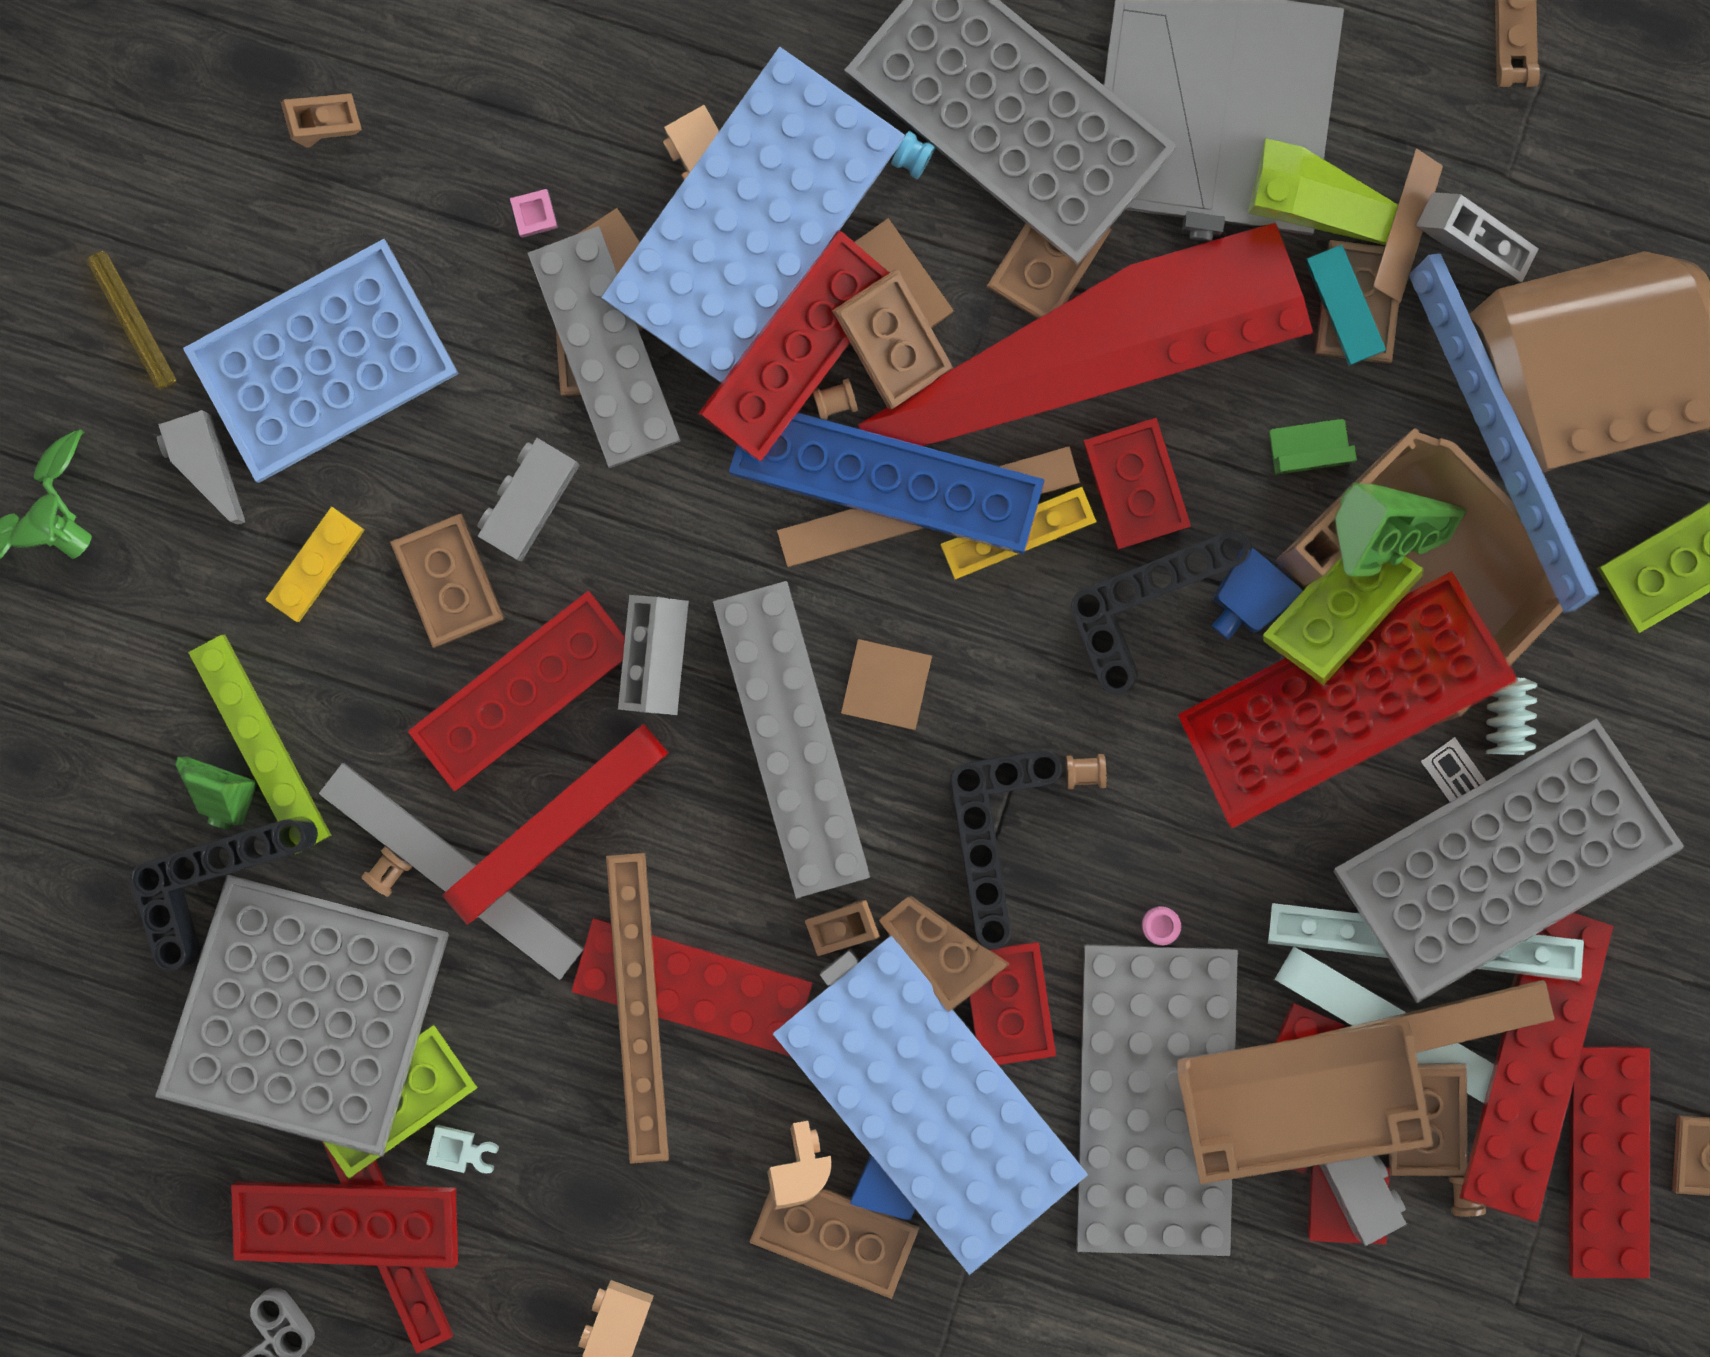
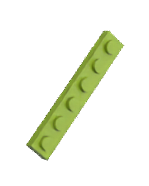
[188,635,332,854]

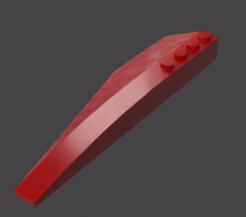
[858,222,1313,446]

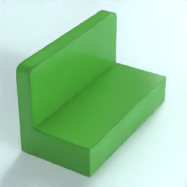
[1269,419,1357,475]

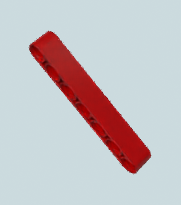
[442,724,669,925]

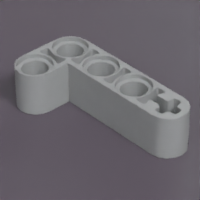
[241,1288,315,1357]

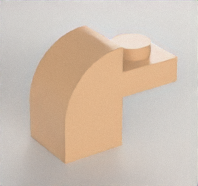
[767,1121,831,1210]

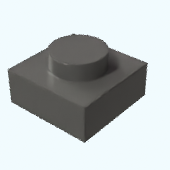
[1181,211,1225,243]

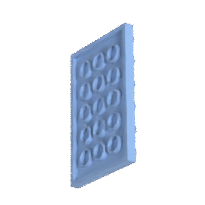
[183,239,459,483]

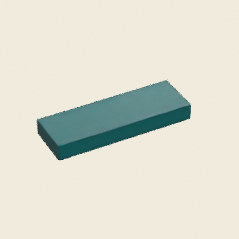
[1305,244,1386,366]

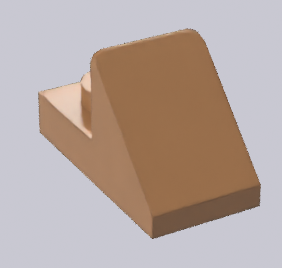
[281,93,362,148]
[805,900,879,956]

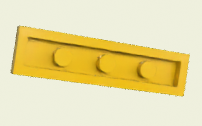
[940,487,1096,580]

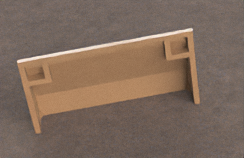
[1178,1020,1433,1184]

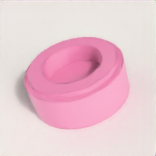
[1142,906,1181,945]

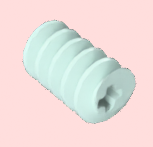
[1486,678,1537,755]

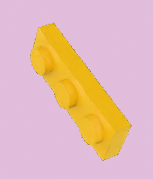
[266,507,365,622]

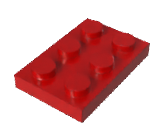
[1083,418,1191,550]
[970,941,1056,1065]

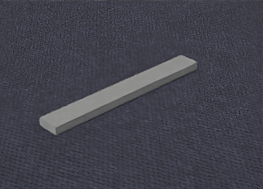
[319,763,584,980]

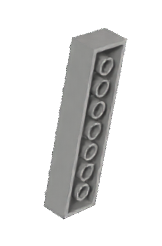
[713,581,870,898]

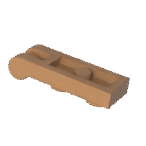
[1495,0,1540,87]

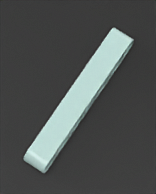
[1275,947,1494,1103]

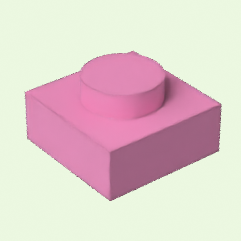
[510,189,558,238]

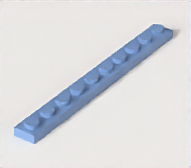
[1409,253,1598,613]

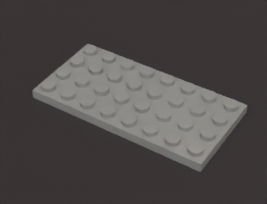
[845,0,1177,265]
[1334,718,1684,1003]
[1076,944,1238,1256]

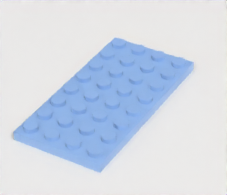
[602,47,905,383]
[773,936,1088,1275]

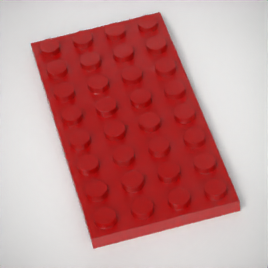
[1178,571,1518,828]

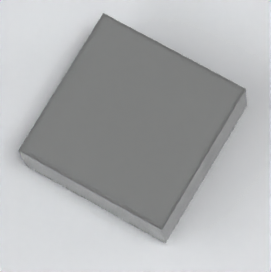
[820,948,858,986]

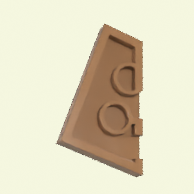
[879,896,1010,1012]

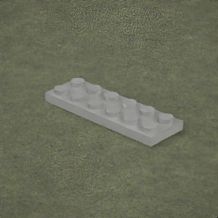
[528,226,681,468]

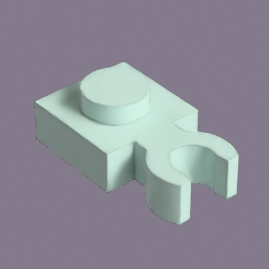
[427,1125,499,1173]

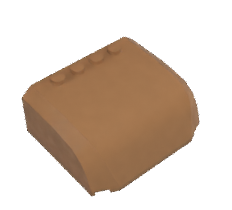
[1469,251,1710,473]
[1275,428,1563,724]

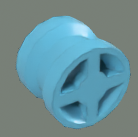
[891,131,935,179]

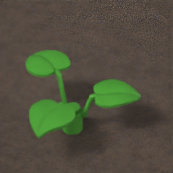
[0,429,91,559]

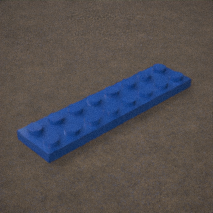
[729,413,1045,555]

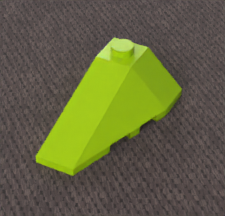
[1248,138,1398,245]

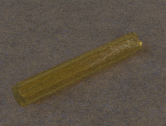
[87,251,176,390]

